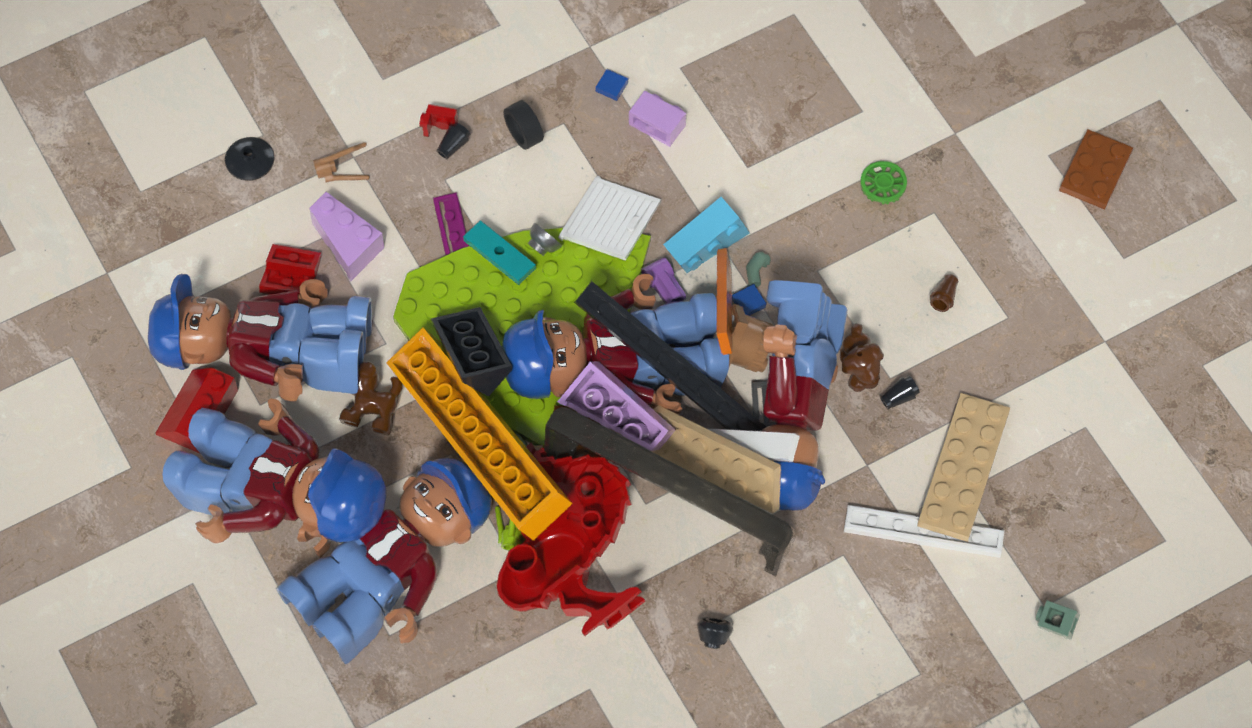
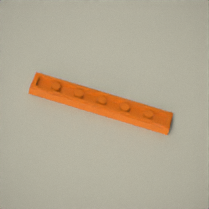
[717,248,732,355]

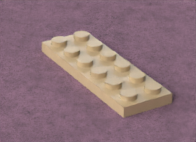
[917,393,1010,542]
[652,406,781,514]

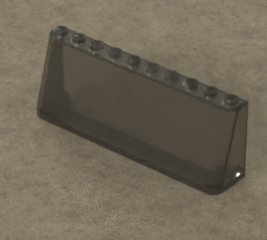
[544,407,796,577]

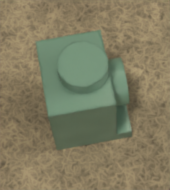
[1036,601,1080,640]

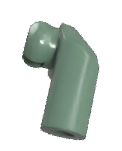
[746,252,771,287]

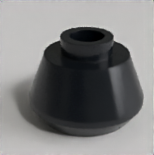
[697,617,733,649]

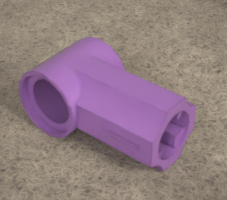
[641,257,686,304]

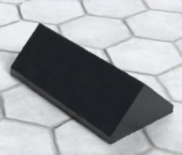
[431,307,512,397]

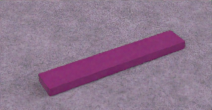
[433,192,469,255]

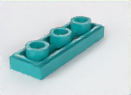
[463,220,536,285]

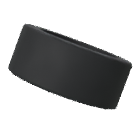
[503,100,544,150]

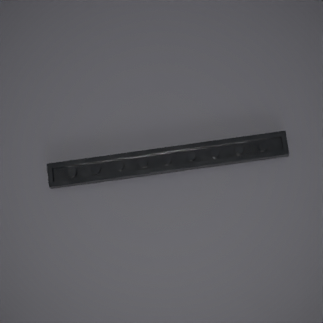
[574,281,766,432]

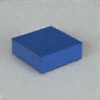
[595,69,628,101]
[732,284,767,316]

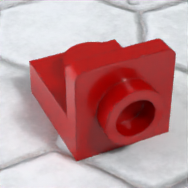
[419,104,458,137]

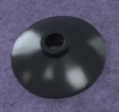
[225,137,274,181]

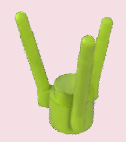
[495,506,526,551]

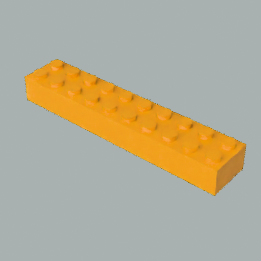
[386,328,572,540]

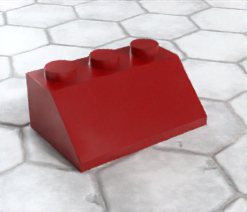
[155,368,238,454]

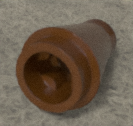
[930,274,959,312]

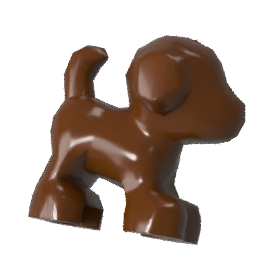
[840,323,884,392]
[339,362,402,436]

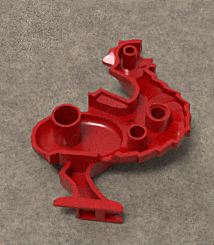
[497,443,645,636]

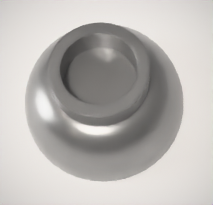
[528,223,562,256]

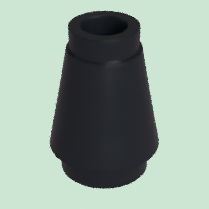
[436,122,471,160]
[880,376,920,410]

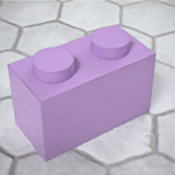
[629,91,686,147]

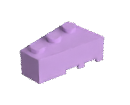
[309,192,384,281]

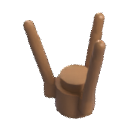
[313,142,370,183]

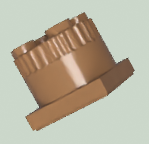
[729,304,774,372]

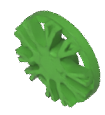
[860,161,907,205]

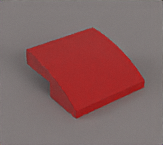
[259,244,321,294]

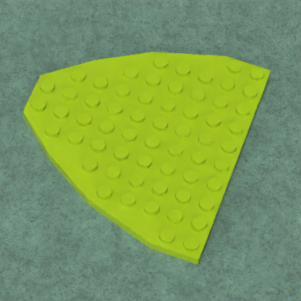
[393,228,651,451]

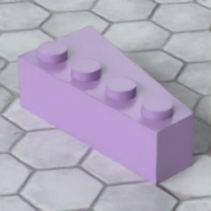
[557,361,676,451]

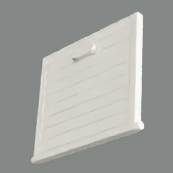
[558,176,661,261]

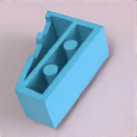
[663,197,750,273]

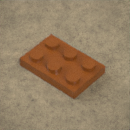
[1059,130,1133,210]

